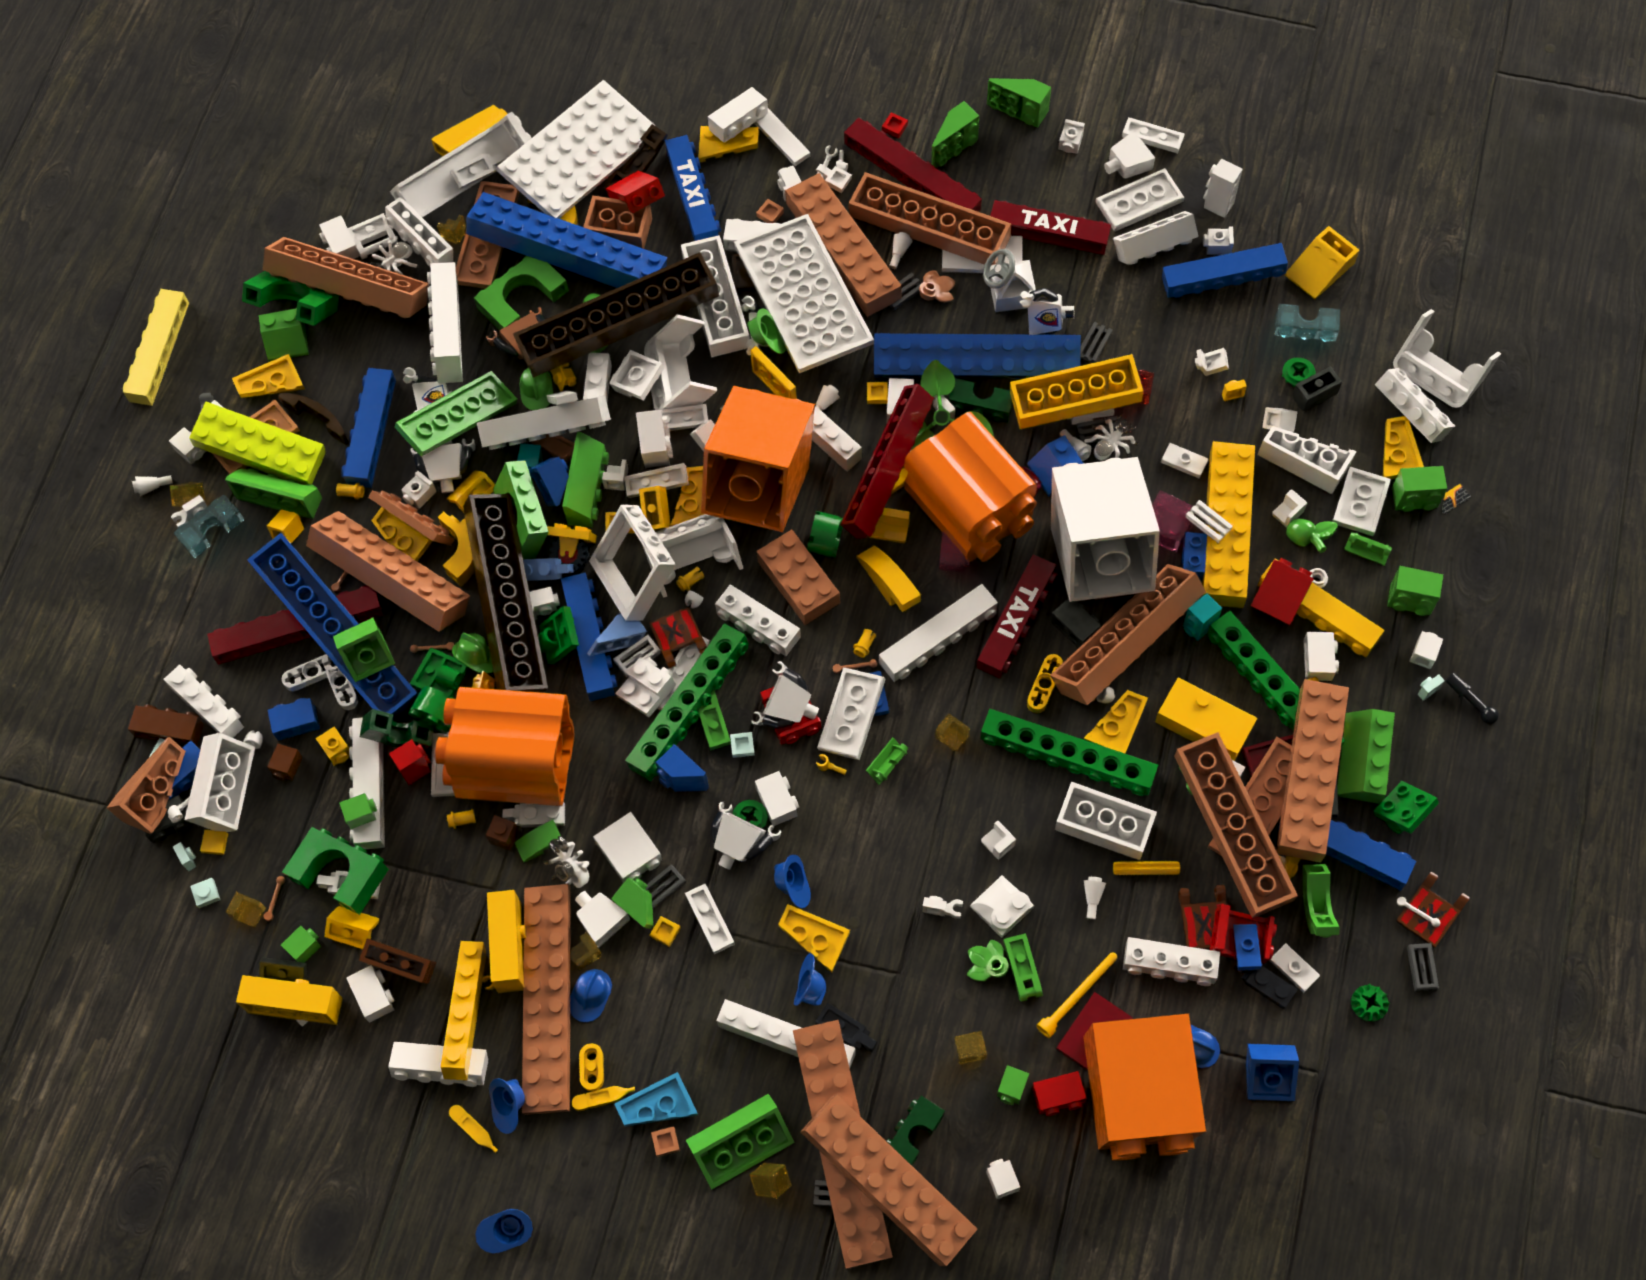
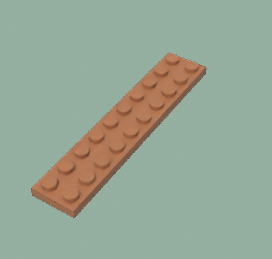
[522,884,570,1115]
[793,1020,893,1269]

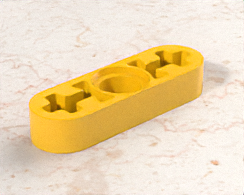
[1027,654,1063,713]

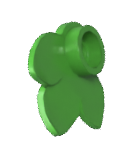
[967,940,1009,981]

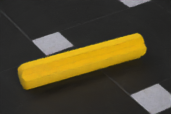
[1113,861,1180,875]

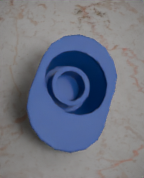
[774,855,811,908]
[794,953,826,1006]
[570,969,612,1022]
[1191,1025,1220,1068]
[489,1078,525,1134]
[475,1209,533,1253]

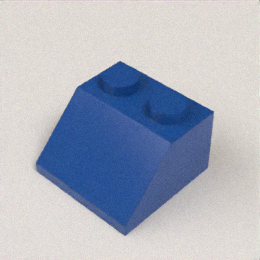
[1027,435,1084,497]
[529,457,569,506]
[655,744,709,792]
[1246,1044,1299,1101]

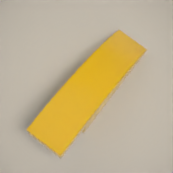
[856,546,921,612]

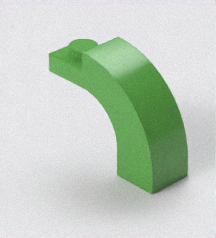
[1303,864,1339,938]

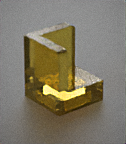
[437,215,466,244]
[170,482,205,507]
[935,713,970,751]
[226,892,266,927]
[570,932,602,971]
[955,1031,987,1064]
[750,1163,792,1198]

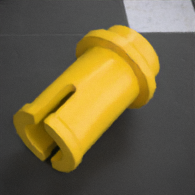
[336,483,364,500]
[676,567,704,591]
[853,629,876,658]
[447,809,476,829]

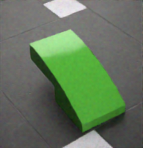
[515,820,563,863]

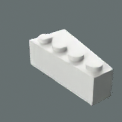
[1257,426,1356,494]

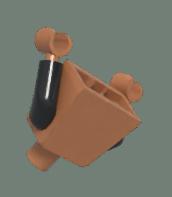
[486,307,545,359]

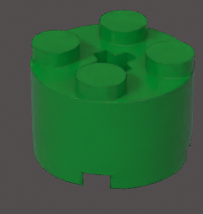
[807,511,843,558]
[408,686,454,734]

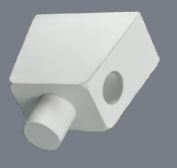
[1104,131,1155,179]
[575,891,630,948]

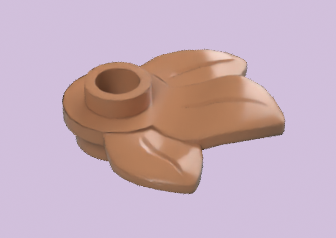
[919,270,955,302]

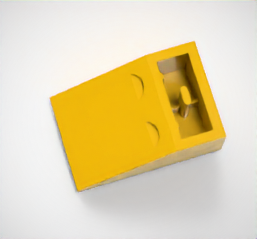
[1285,226,1359,299]

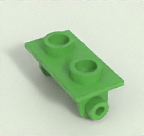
[1344,532,1392,566]
[866,737,908,785]

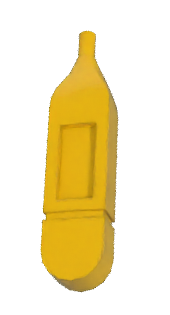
[572,1086,635,1111]
[449,1105,498,1153]

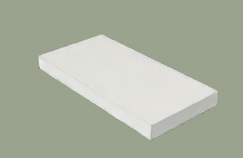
[1095,168,1185,232]
[942,236,1022,273]
[817,667,886,760]

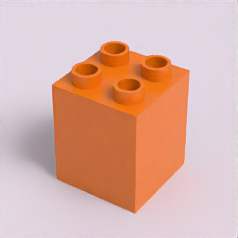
[701,386,815,532]
[1083,1014,1206,1161]

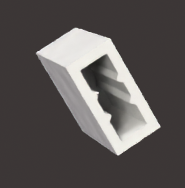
[593,812,662,883]

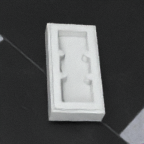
[1161,443,1208,479]
[1269,943,1320,993]

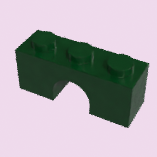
[949,378,1013,423]
[359,709,434,751]
[886,1095,945,1166]

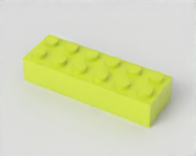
[189,402,326,485]

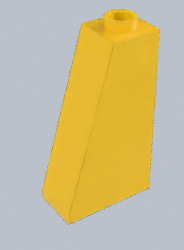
[431,105,507,157]

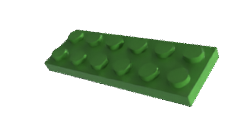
[395,371,518,457]

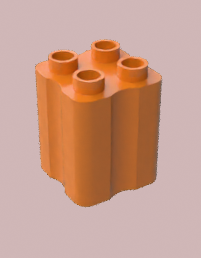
[904,412,1037,562]
[435,687,574,806]

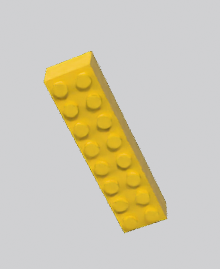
[1201,441,1255,608]

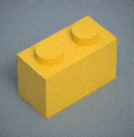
[639,486,671,531]

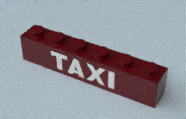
[990,200,1111,255]
[977,554,1058,679]

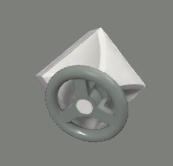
[983,249,1036,312]

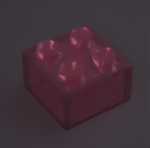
[1152,490,1196,553]

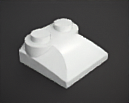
[970,876,1034,938]

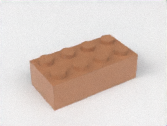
[757,529,840,625]

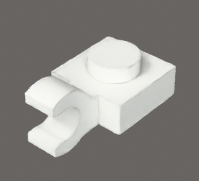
[816,164,852,193]
[171,495,209,530]
[922,896,963,919]

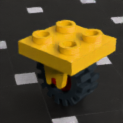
[547,523,597,573]

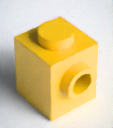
[267,509,304,543]
[316,726,350,766]

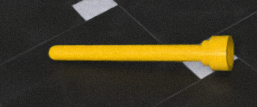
[1036,953,1117,1038]

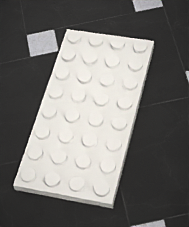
[496,80,654,218]
[734,214,874,373]

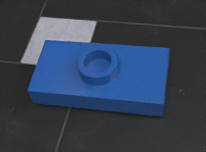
[1233,924,1262,970]

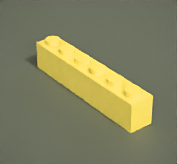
[123,289,189,406]

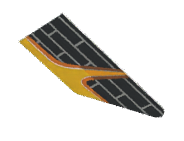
[1442,484,1471,514]

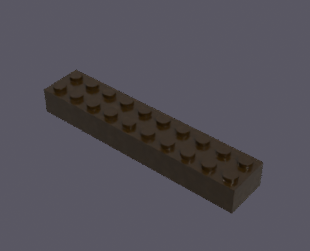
[513,252,719,378]
[463,494,548,693]

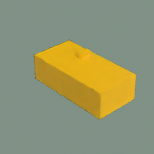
[1155,677,1257,761]
[487,890,526,993]
[236,975,343,1025]

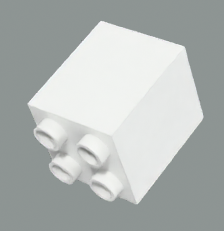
[1051,457,1160,602]

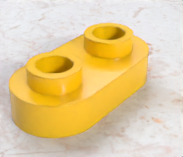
[579,1043,604,1092]

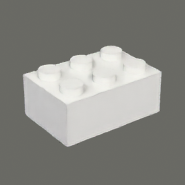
[636,409,673,468]

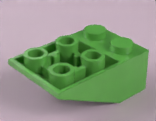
[987,78,1051,128]
[931,101,979,168]

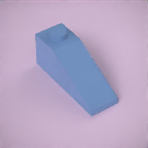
[587,613,647,656]

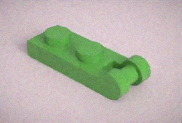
[698,690,731,750]
[1003,933,1043,1002]

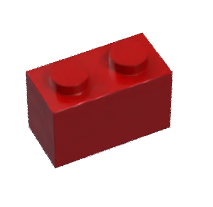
[389,739,431,785]
[1032,1071,1086,1116]

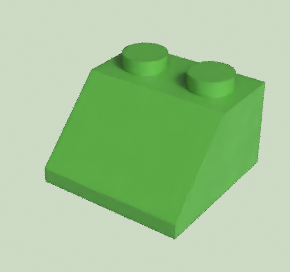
[259,308,309,362]
[333,618,395,682]

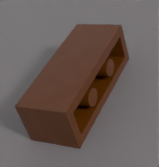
[128,705,204,746]
[359,939,437,984]

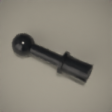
[1445,672,1499,724]

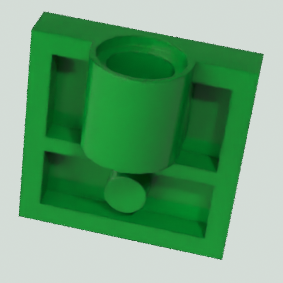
[538,606,579,664]
[410,647,469,698]
[1374,781,1439,834]

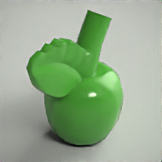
[1286,518,1338,553]

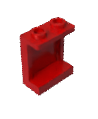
[606,171,665,213]
[1251,558,1314,625]
[760,687,822,745]
[1210,904,1277,965]

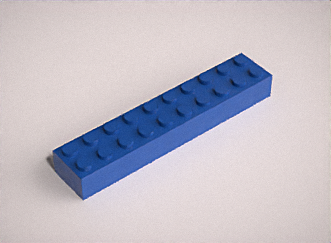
[466,192,667,288]
[874,333,1081,379]
[247,533,418,721]

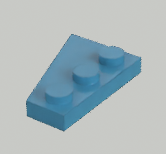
[615,1072,698,1127]

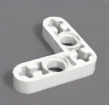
[282,654,358,710]

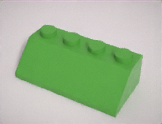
[562,432,609,528]
[225,468,322,519]
[1337,709,1395,804]
[686,1094,794,1190]

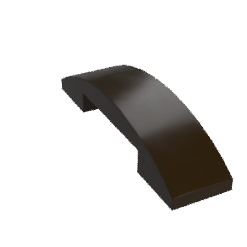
[604,124,668,187]
[278,393,349,445]

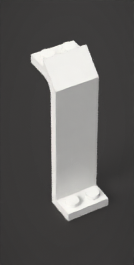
[390,112,531,218]

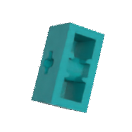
[1183,593,1222,641]

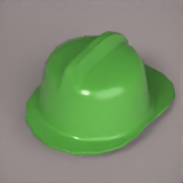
[747,308,786,354]
[519,368,553,411]
[452,633,494,674]

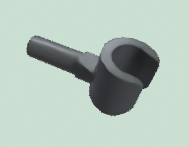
[199,393,214,415]

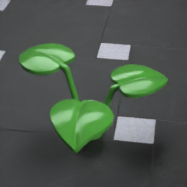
[910,360,994,451]

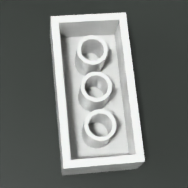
[185,733,255,832]
[1055,782,1157,860]

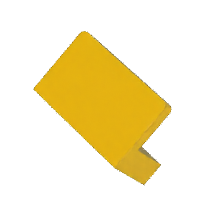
[447,470,495,513]
[869,508,910,543]
[324,906,379,949]

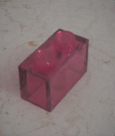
[939,531,970,572]

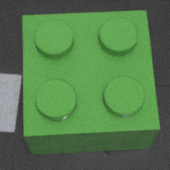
[1392,466,1447,512]
[1387,566,1443,616]

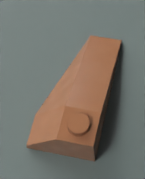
[107,737,185,834]

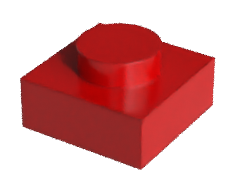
[882,112,908,139]

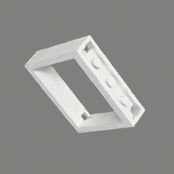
[589,505,676,621]

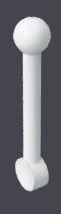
[1397,897,1441,927]

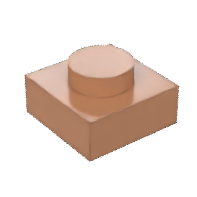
[756,199,784,223]
[651,1126,680,1157]

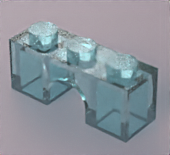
[1274,304,1340,342]
[174,495,244,558]

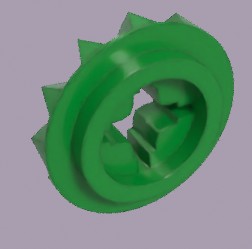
[1282,357,1316,387]
[732,800,768,829]
[1351,984,1390,1021]

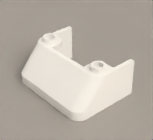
[1393,309,1501,408]
[644,314,717,410]
[643,514,744,598]

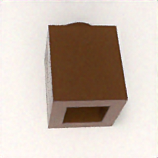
[267,743,303,781]
[486,815,519,850]

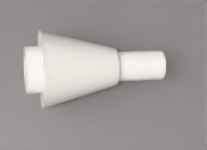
[889,232,913,269]
[814,385,840,411]
[1060,429,1092,461]
[132,475,173,497]
[1084,877,1106,919]

